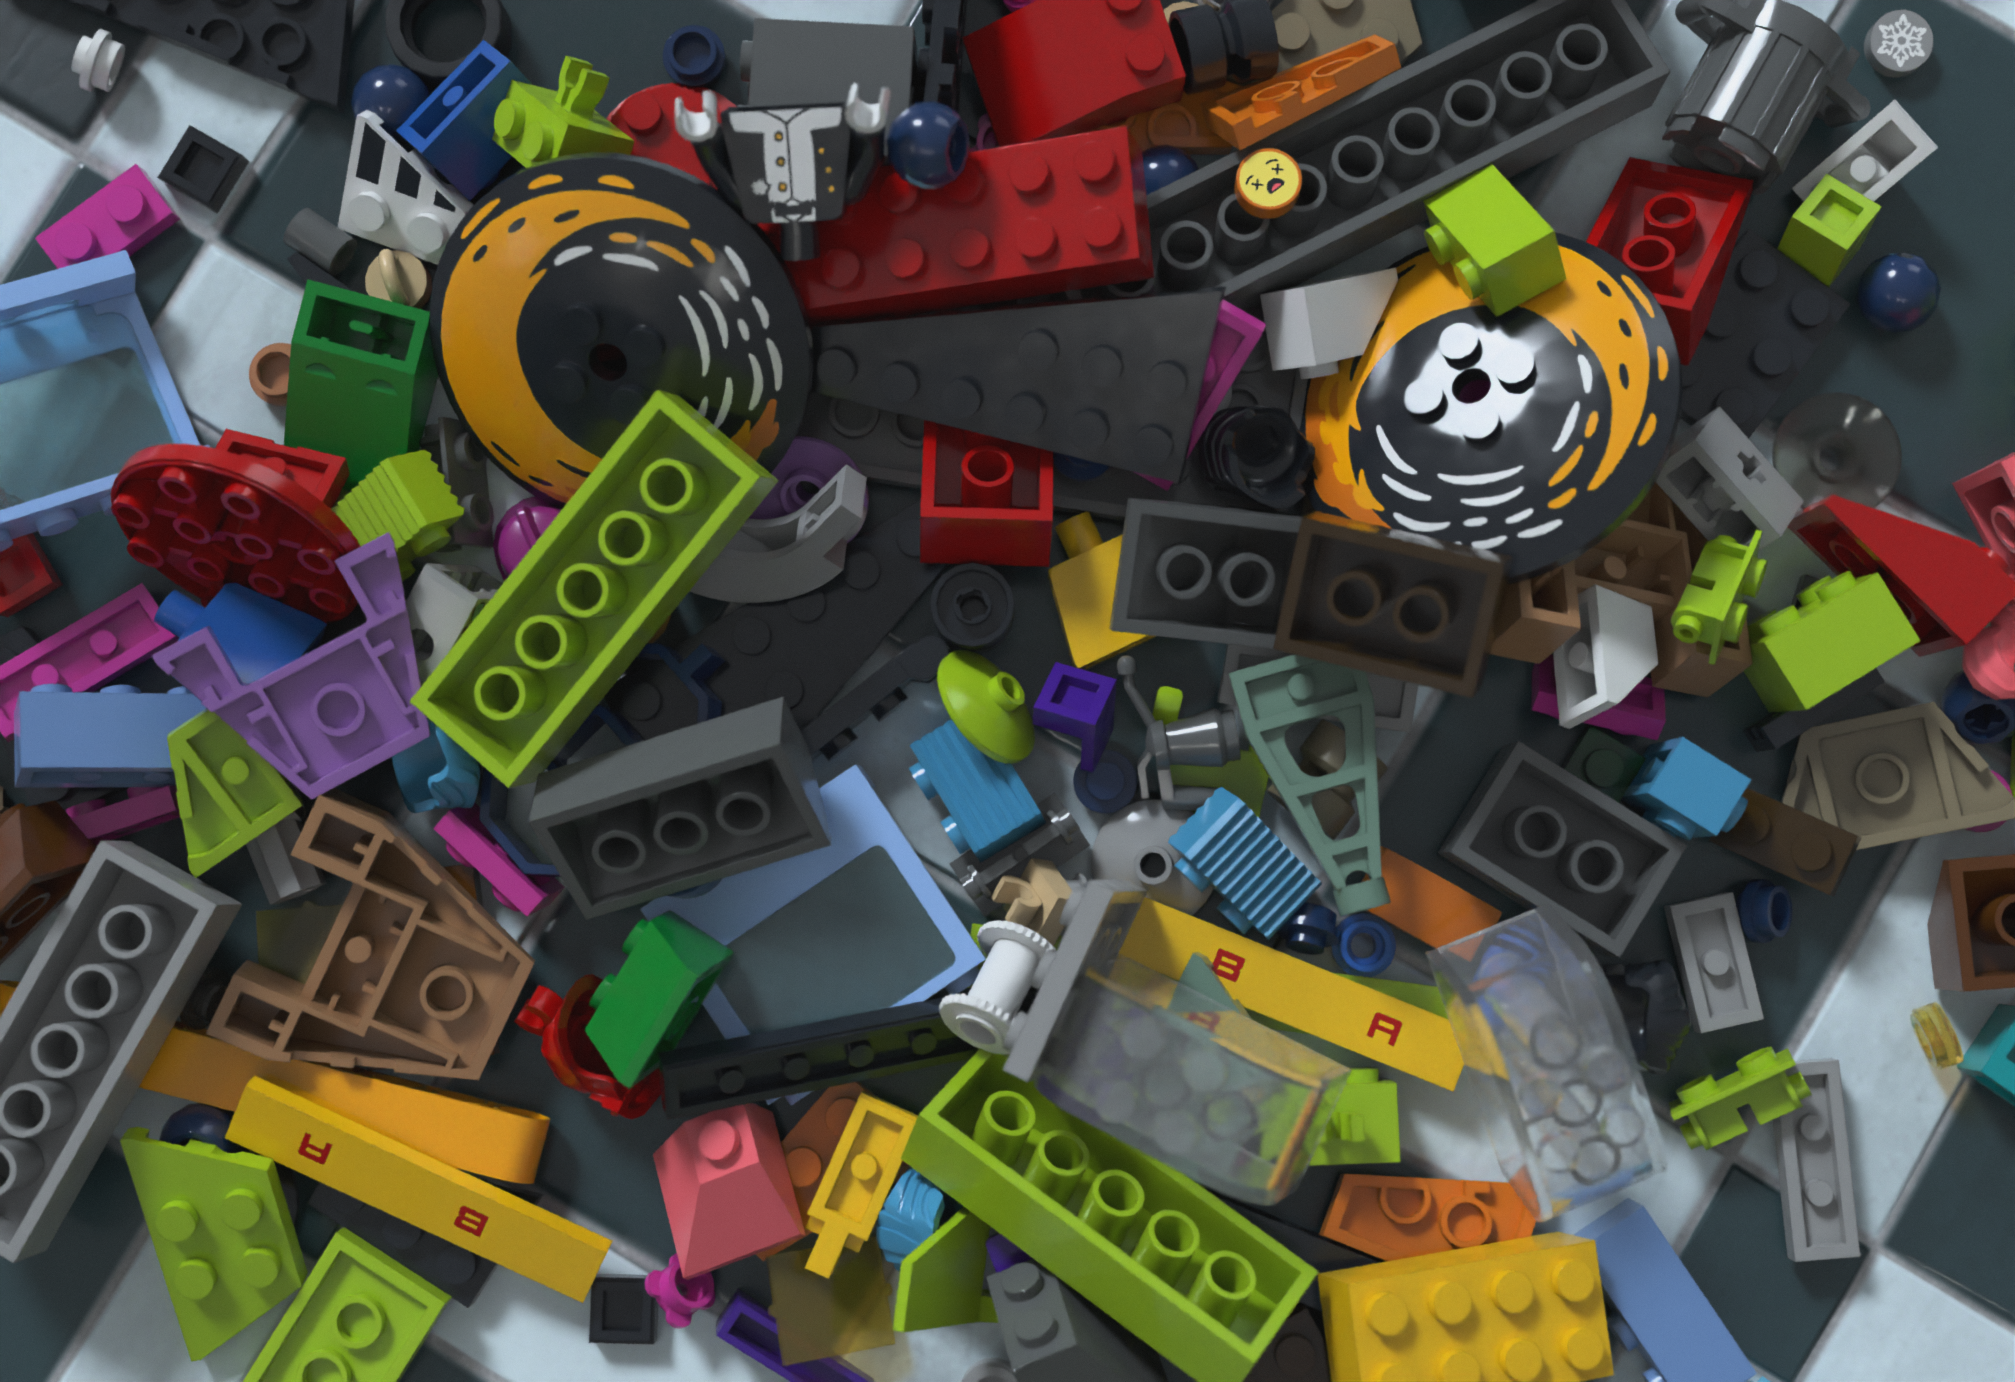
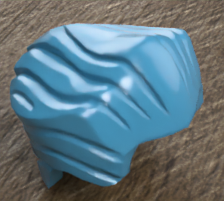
[392,718,481,813]
[876,1167,963,1271]

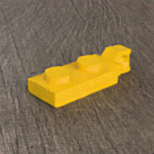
[805,1091,918,1279]

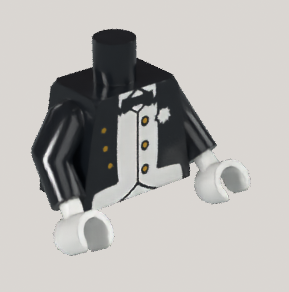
[675,84,891,261]

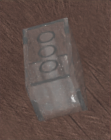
[1426,903,1667,1223]
[1033,952,1352,1205]

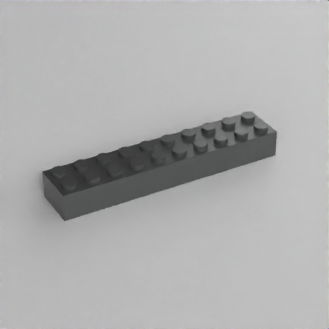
[1049,0,1671,311]

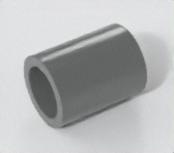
[283,208,357,276]

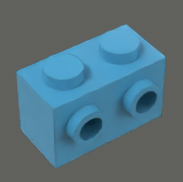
[1621,737,1751,841]

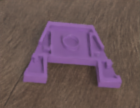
[152,532,431,800]

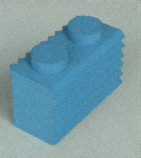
[909,720,1046,863]
[1168,787,1322,940]

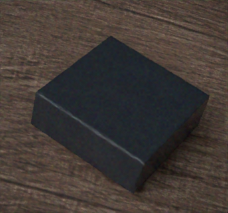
[157,125,249,214]
[589,1274,658,1344]

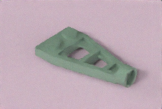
[1229,654,1391,917]

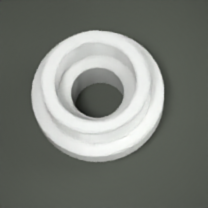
[71,29,125,92]

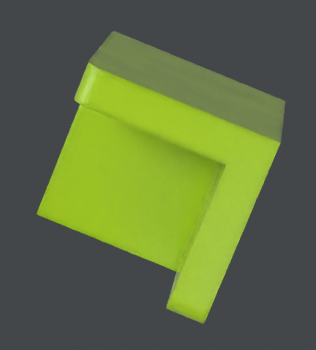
[1777,173,1882,287]

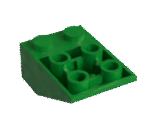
[284,280,439,491]

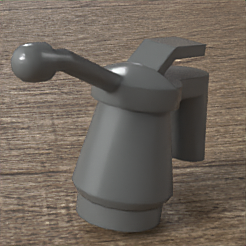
[1117,655,1241,811]

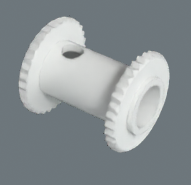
[939,920,1057,1054]

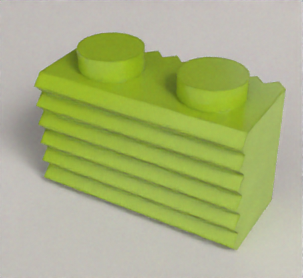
[331,450,465,582]

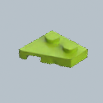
[167,708,303,878]

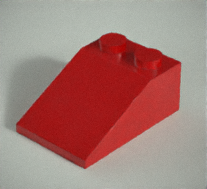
[963,0,1186,147]
[1586,157,1753,366]
[920,420,1053,567]
[1788,495,2015,657]

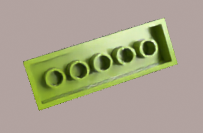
[409,390,779,788]
[901,1048,1319,1382]

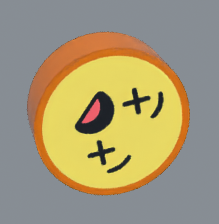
[1234,148,1302,219]

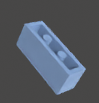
[14,684,206,787]
[1574,1198,1757,1382]

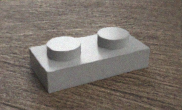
[1664,892,1764,1033]

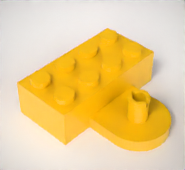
[1317,1232,1614,1382]

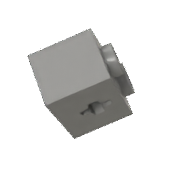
[1655,406,1804,551]

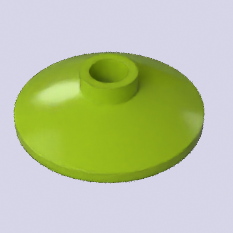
[937,650,1035,764]

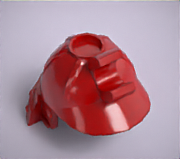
[514,974,661,1120]

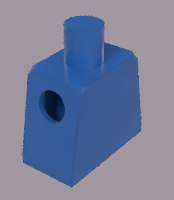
[154,583,327,701]

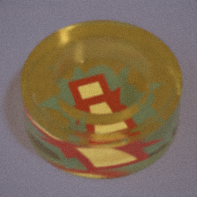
[1910,1002,1964,1071]

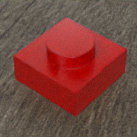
[0,533,63,617]

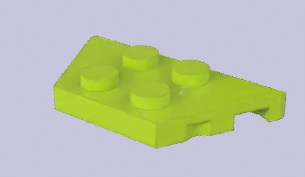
[120,1127,308,1362]

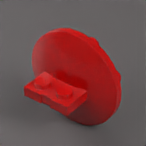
[111,429,360,624]

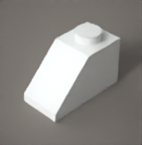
[1260,268,1398,379]
[1553,584,1658,729]

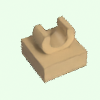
[991,858,1073,946]

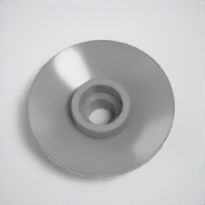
[1091,799,1213,916]

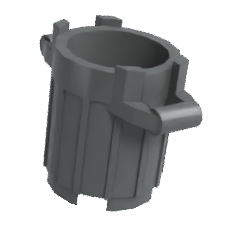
[1662,0,1871,195]

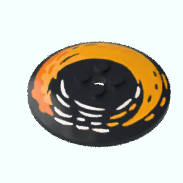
[430,152,814,510]
[1299,233,1683,585]

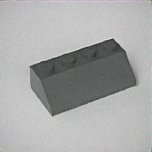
[529,697,831,920]

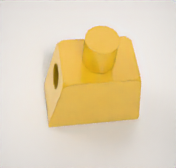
[1048,512,1157,670]

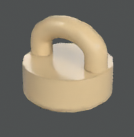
[365,249,432,309]

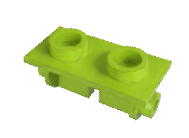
[1671,529,1768,665]
[1669,1047,1812,1151]

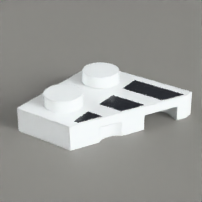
[338,110,474,265]

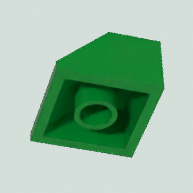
[585,910,734,1089]

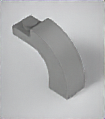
[689,464,867,603]

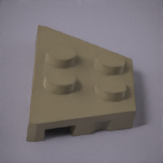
[1226,0,1422,86]
[1781,702,2015,850]

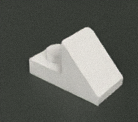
[1792,100,1938,202]

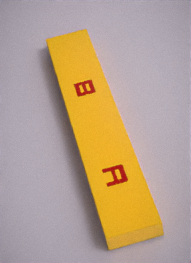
[1118,897,1477,1092]
[225,1075,612,1303]

